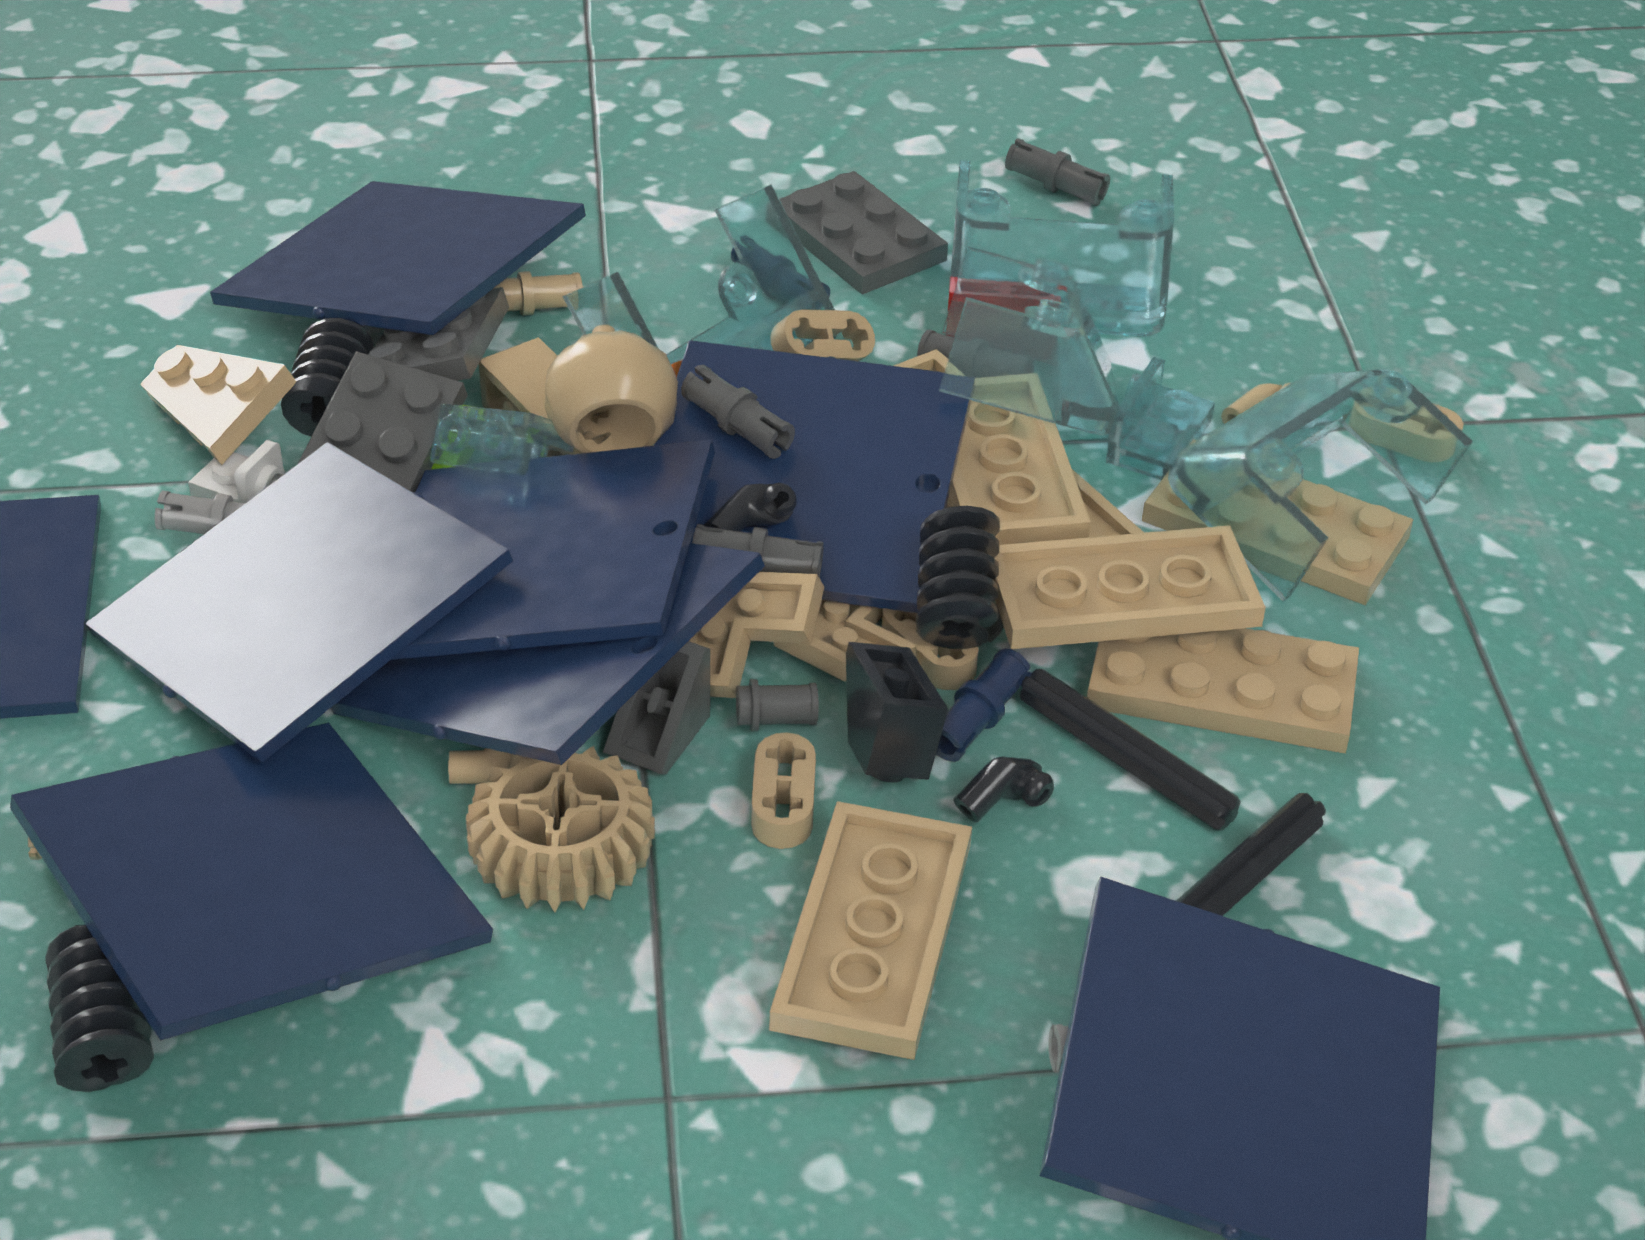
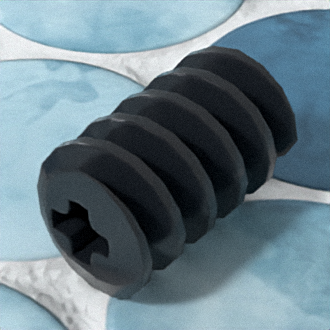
[281,318,374,437]
[916,505,1000,649]
[45,925,154,1092]

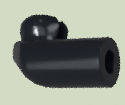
[704,482,797,532]
[953,756,1054,822]

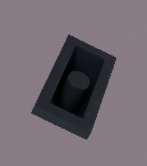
[846,642,948,782]

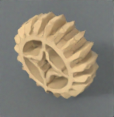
[466,746,655,913]

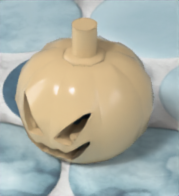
[545,325,678,453]

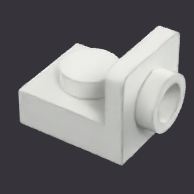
[188,440,285,503]

